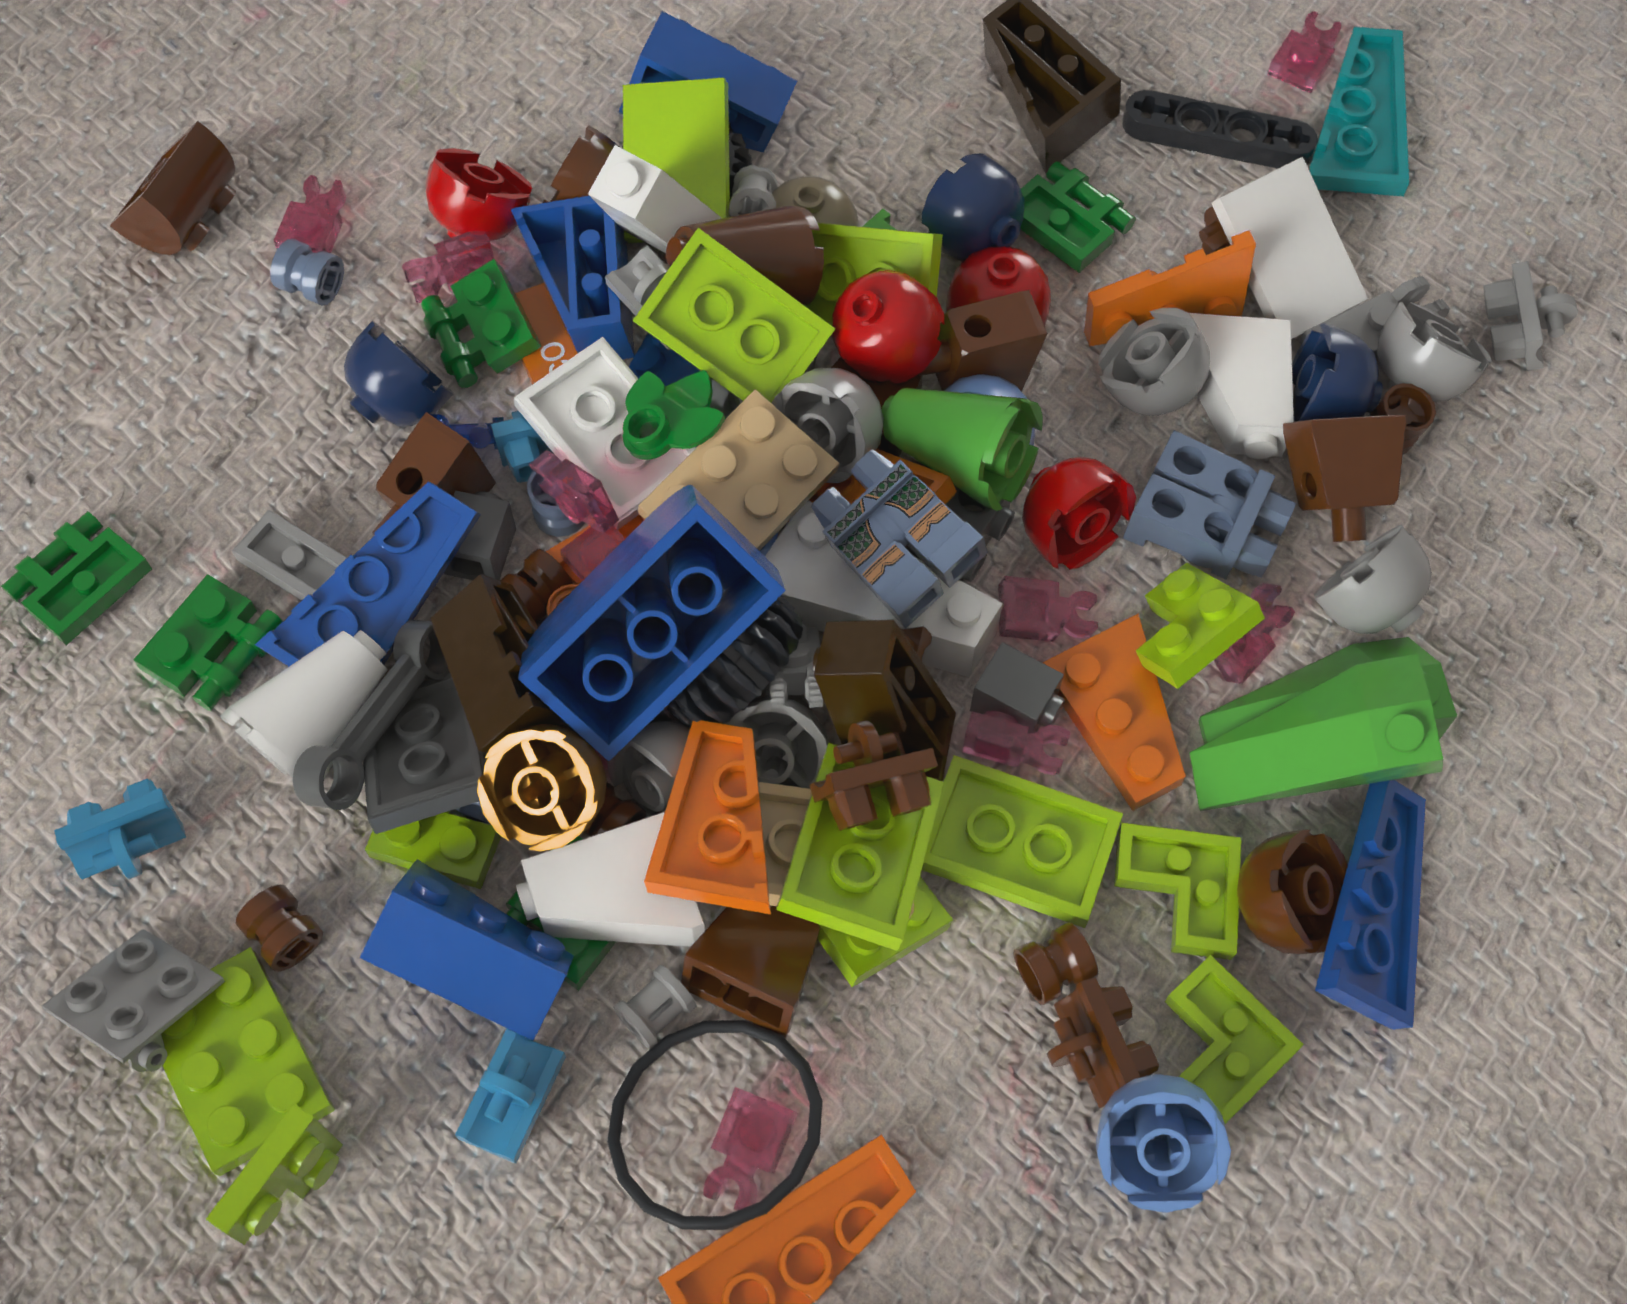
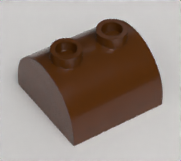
[110,121,237,255]

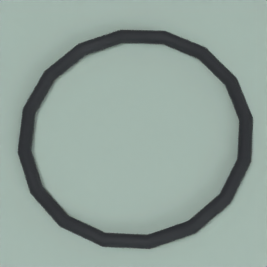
[607,1020,823,1230]

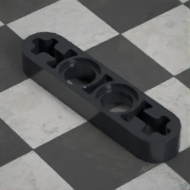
[1122,90,1318,169]

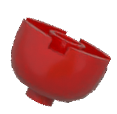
[425,148,532,245]
[946,246,1051,326]
[832,270,944,384]
[1022,457,1136,570]

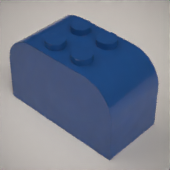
[518,485,786,761]

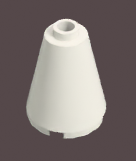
[220,630,387,779]

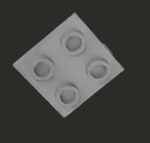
[42,929,225,1072]

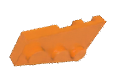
[1084,230,1256,346]

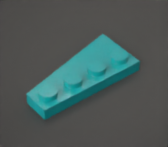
[1309,27,1409,197]

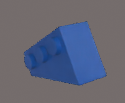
[618,11,797,153]
[511,196,635,360]
[360,859,574,1041]

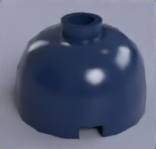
[922,153,1025,262]
[344,320,454,426]
[1292,323,1383,422]

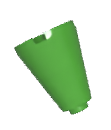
[882,388,1043,511]

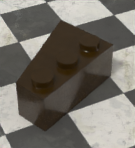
[983,0,1121,173]
[430,574,577,753]
[813,619,956,781]

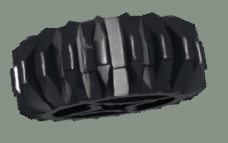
[667,595,804,727]

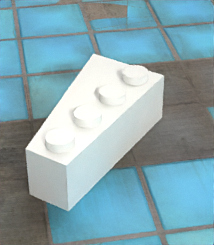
[765,501,1003,677]

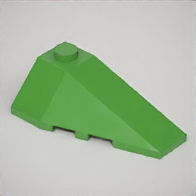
[1198,637,1457,744]
[1189,654,1443,811]

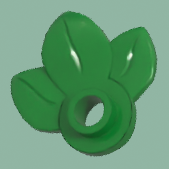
[622,370,725,460]

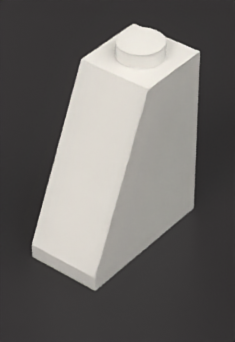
[588,145,722,253]
[1189,313,1294,459]
[516,812,705,947]

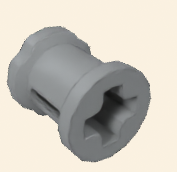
[729,165,778,217]
[613,965,697,1049]

